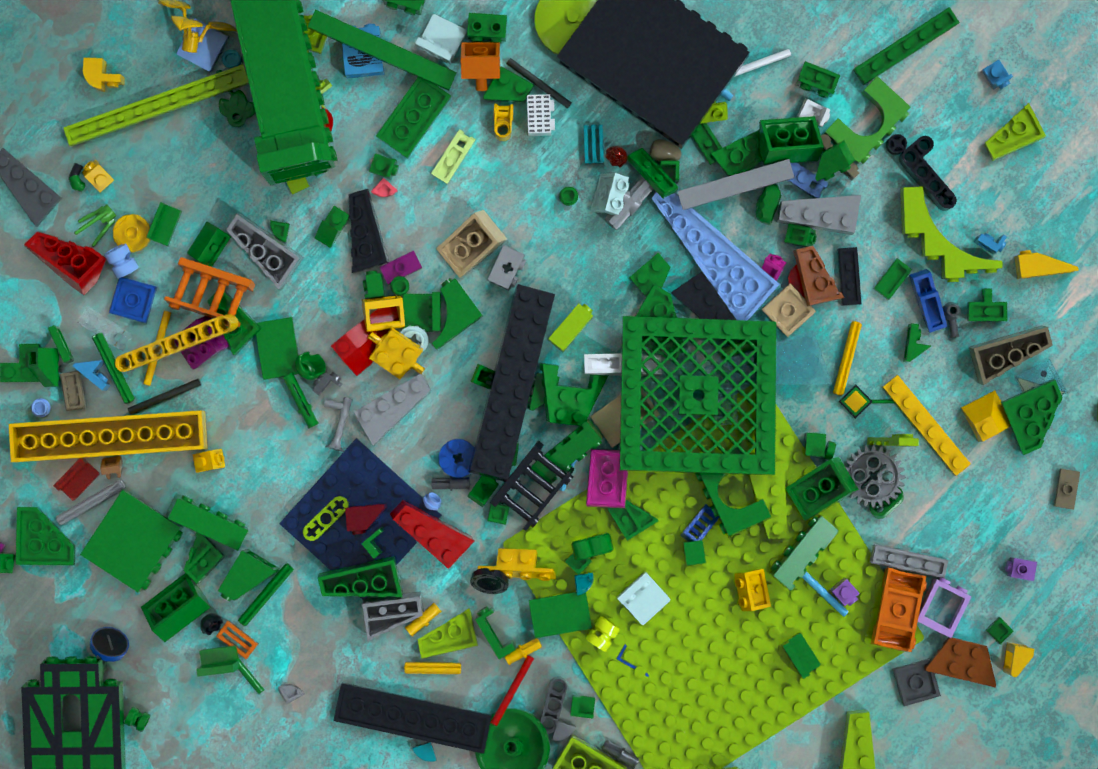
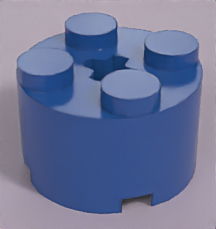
[439,439,474,478]

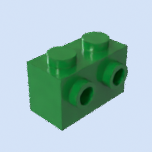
[467,13,507,44]

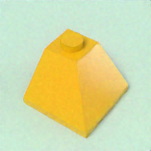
[961,390,1010,442]

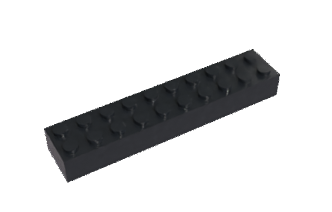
[468,284,555,482]

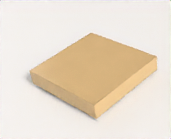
[762,283,816,337]

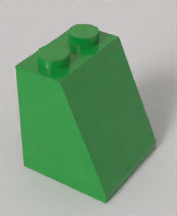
[218,549,280,601]

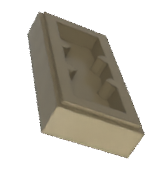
[60,370,86,411]
[1054,469,1080,510]

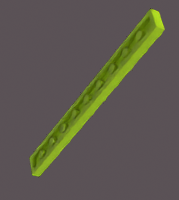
[63,64,249,147]

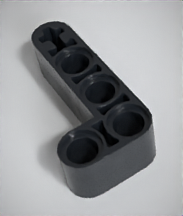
[899,136,957,211]

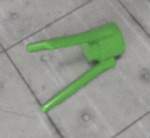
[74,204,117,247]

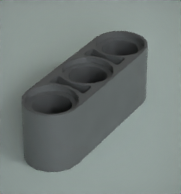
[540,677,567,734]

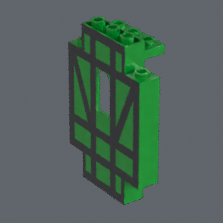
[21,656,126,769]

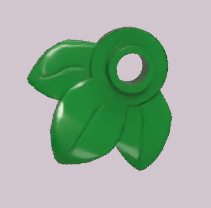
[219,90,255,127]

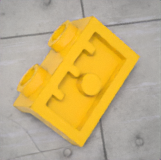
[735,569,771,612]

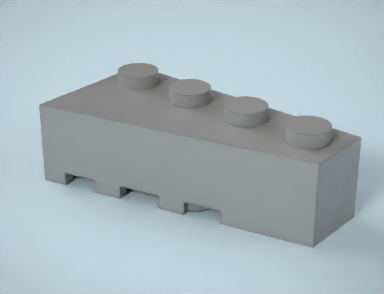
[777,195,861,235]
[226,214,304,290]
[354,374,431,446]

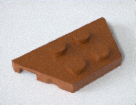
[924,637,996,688]

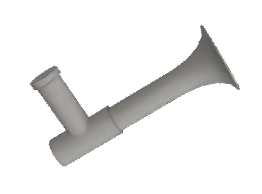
[324,397,352,452]

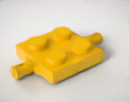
[367,327,425,380]

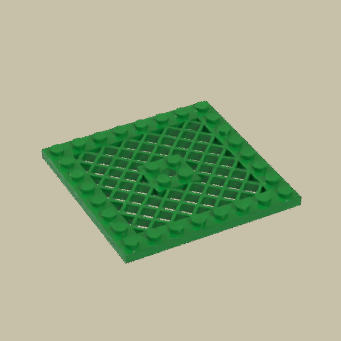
[619,316,776,475]

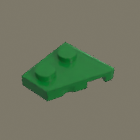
[607,500,658,541]
[183,532,225,584]

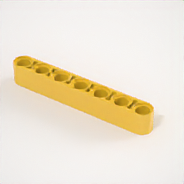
[115,314,238,372]

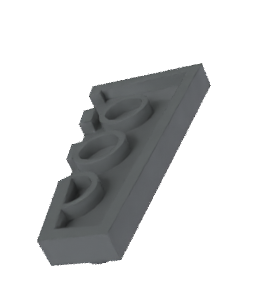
[0,148,62,227]

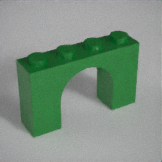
[695,448,771,538]

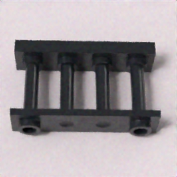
[489,440,574,531]

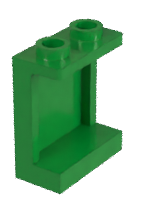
[475,606,516,660]

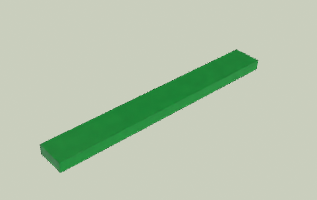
[308,9,457,91]

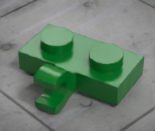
[967,288,1007,321]

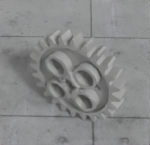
[845,445,906,508]

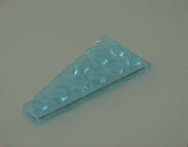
[704,330,832,385]

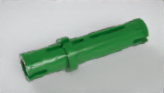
[282,372,319,429]

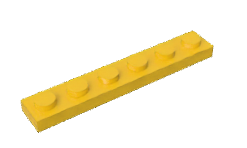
[882,375,971,476]

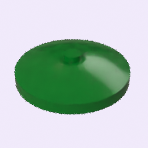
[475,708,550,769]

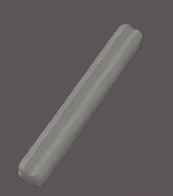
[56,480,126,525]

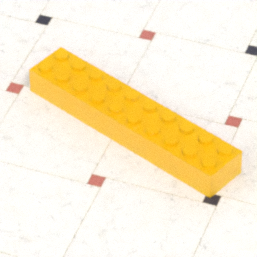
[9,410,208,462]

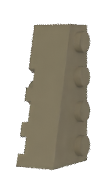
[969,325,1053,385]

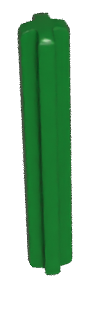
[92,333,134,404]
[238,563,294,626]

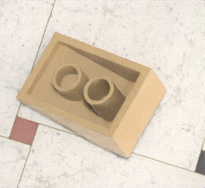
[436,210,507,278]

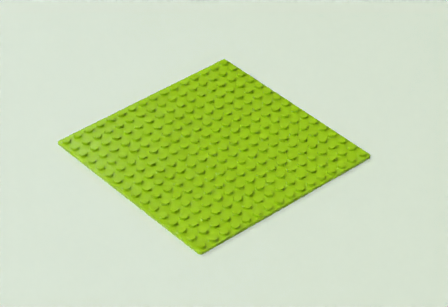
[503,385,924,769]

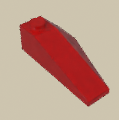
[24,232,106,295]

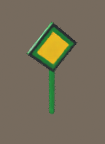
[838,384,896,419]

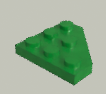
[635,284,684,361]
[1001,379,1063,455]
[16,507,75,566]

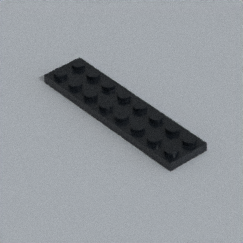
[334,682,492,754]

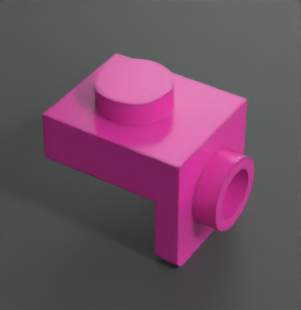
[762,254,786,281]

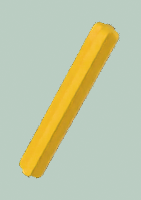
[833,321,862,396]

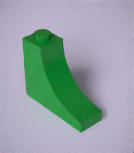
[432,278,483,350]

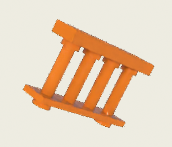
[164,257,255,327]

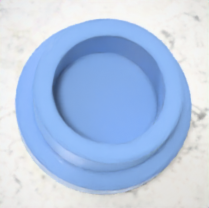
[31,398,51,418]
[423,492,442,510]

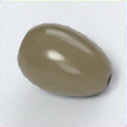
[650,139,681,162]

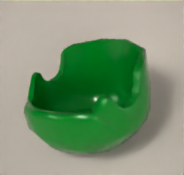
[295,351,326,380]

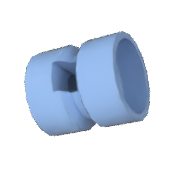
[104,243,139,278]

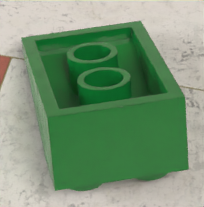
[785,457,859,521]

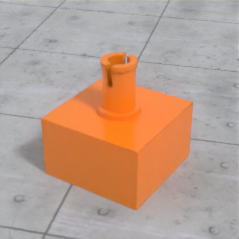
[461,42,500,91]

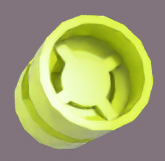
[585,616,621,652]

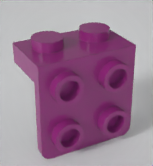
[174,316,230,369]

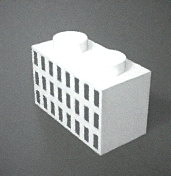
[527,94,555,136]

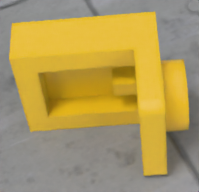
[82,160,114,193]
[192,449,225,473]

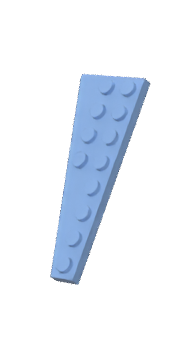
[652,192,780,321]

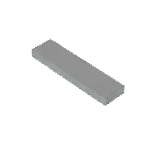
[869,544,948,579]

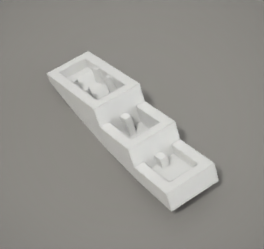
[584,353,662,376]

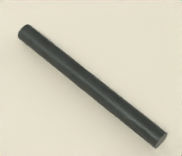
[506,58,572,109]
[128,378,201,415]

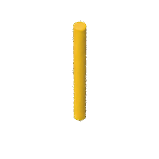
[143,310,171,386]

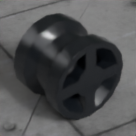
[886,134,907,155]

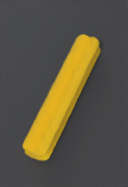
[404,662,461,674]

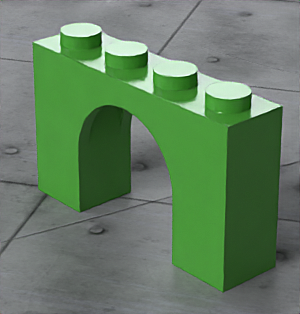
[823,76,911,165]

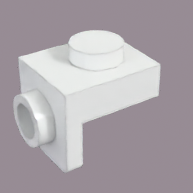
[797,98,830,127]

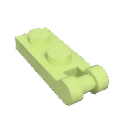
[431,129,476,185]

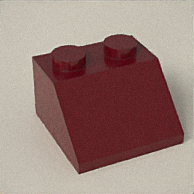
[345,503,387,535]

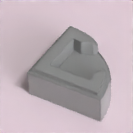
[278,684,304,704]
[552,721,576,741]

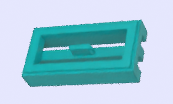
[583,124,604,164]

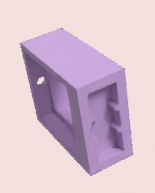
[918,577,971,638]

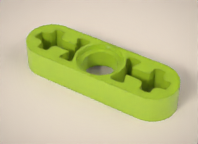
[303,496,349,541]

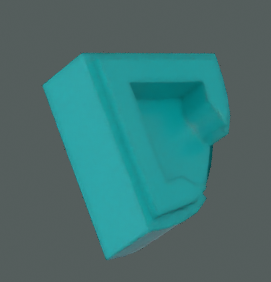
[574,572,594,596]
[412,742,437,762]

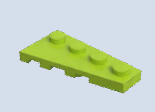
[867,434,919,446]
[749,461,788,539]

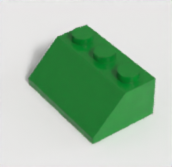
[759,116,824,165]
[141,573,211,642]

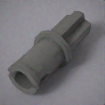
[431,476,470,491]
[602,740,640,769]

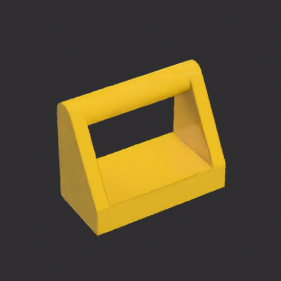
[361,295,405,332]
[1003,642,1034,677]

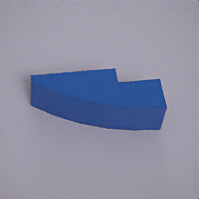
[909,269,948,333]

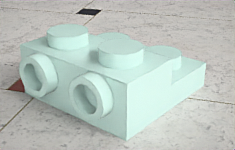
[591,173,629,215]

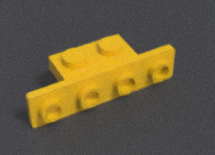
[477,548,556,581]

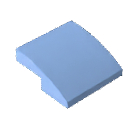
[177,18,229,72]

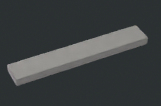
[678,159,794,210]

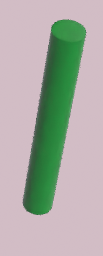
[238,659,265,694]

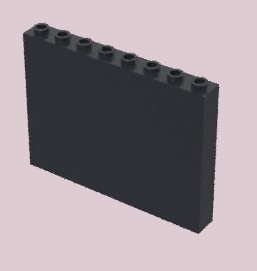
[556,0,750,149]

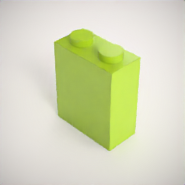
[548,303,593,353]

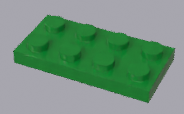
[376,77,452,159]

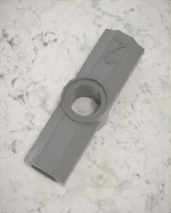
[604,177,653,230]

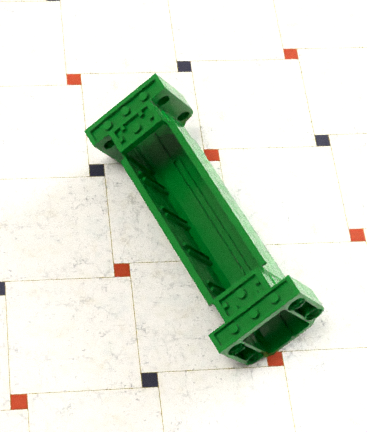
[230,0,338,186]

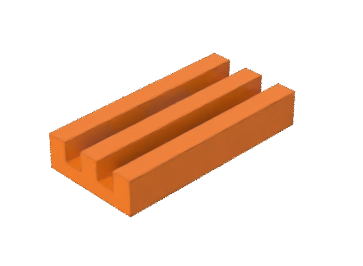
[216,620,259,659]

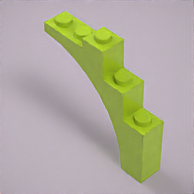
[900,187,1003,282]

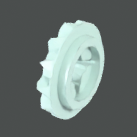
[400,325,429,351]

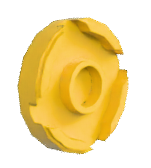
[113,214,150,252]

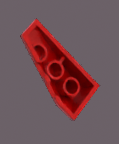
[331,306,399,376]

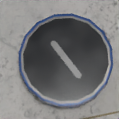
[89,627,129,662]

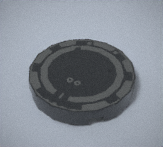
[470,568,509,594]

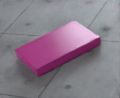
[586,449,628,508]

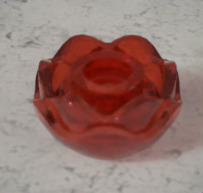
[605,146,628,168]

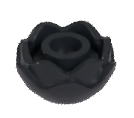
[200,613,223,635]

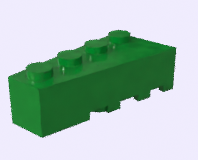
[166,493,248,551]

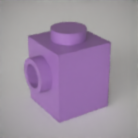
[1005,557,1037,581]
[830,578,860,606]

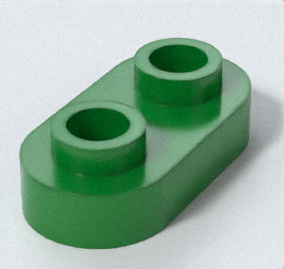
[869,487,904,519]

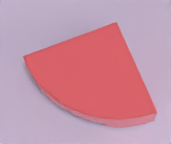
[371,178,398,197]

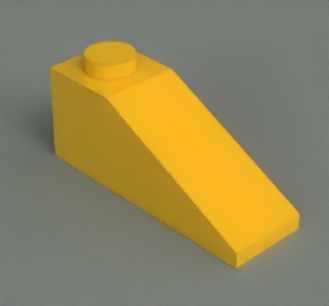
[1014,250,1079,279]

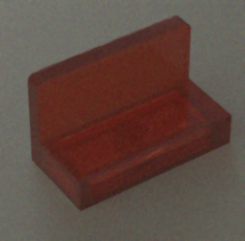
[53,458,100,501]

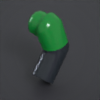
[68,163,85,192]

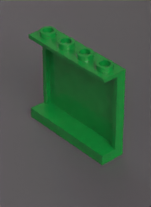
[80,490,183,592]

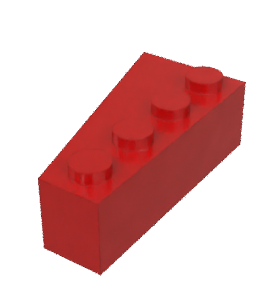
[390,500,475,569]

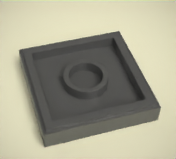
[892,658,941,706]

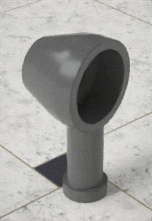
[942,302,961,338]

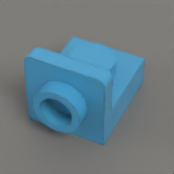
[981,60,1013,90]
[974,233,1007,254]

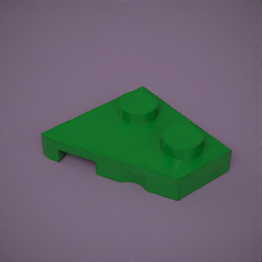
[483,66,534,102]
[629,253,671,297]

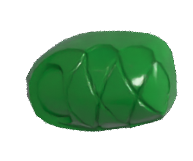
[755,184,782,225]

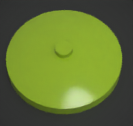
[535,0,598,55]

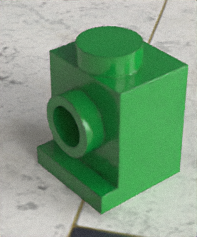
[363,270,385,299]

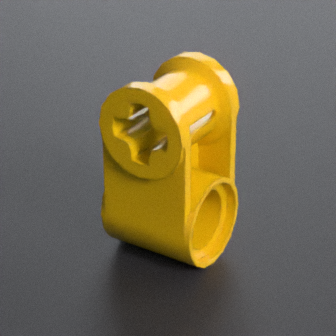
[494,103,514,141]

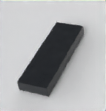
[837,247,862,306]

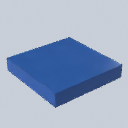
[109,277,157,324]

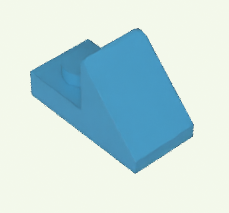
[73,360,111,391]

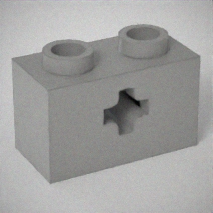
[487,245,526,291]

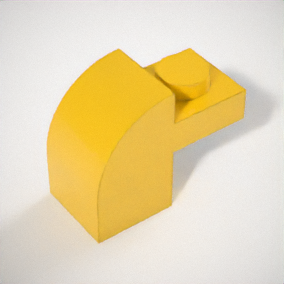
[83,57,125,92]

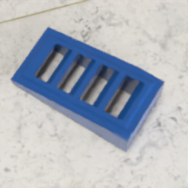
[680,504,719,542]

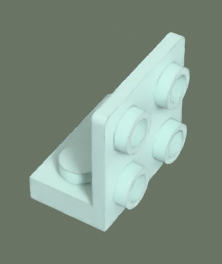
[415,14,467,65]
[617,571,670,625]

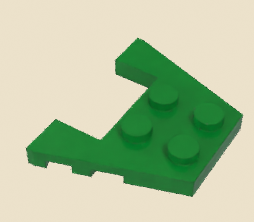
[540,363,609,426]

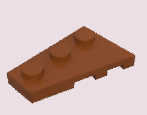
[793,246,845,306]

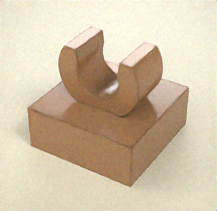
[100,456,123,480]

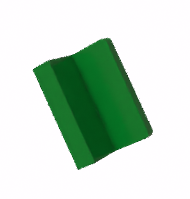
[146,202,182,246]
[187,222,231,267]
[361,527,385,559]
[781,633,821,679]
[196,645,240,677]

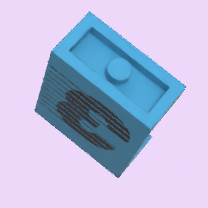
[342,24,385,79]

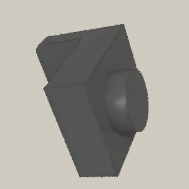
[312,372,343,395]

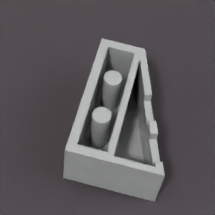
[362,591,423,642]

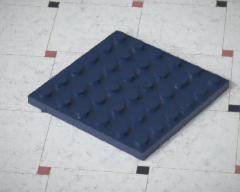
[279,438,442,599]

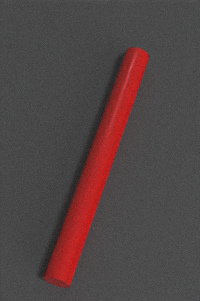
[490,655,534,727]

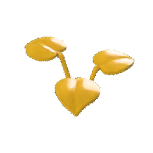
[158,0,238,53]

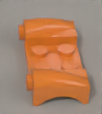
[871,568,927,652]

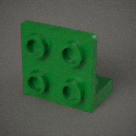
[403,292,441,332]

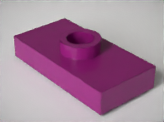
[380,251,422,285]

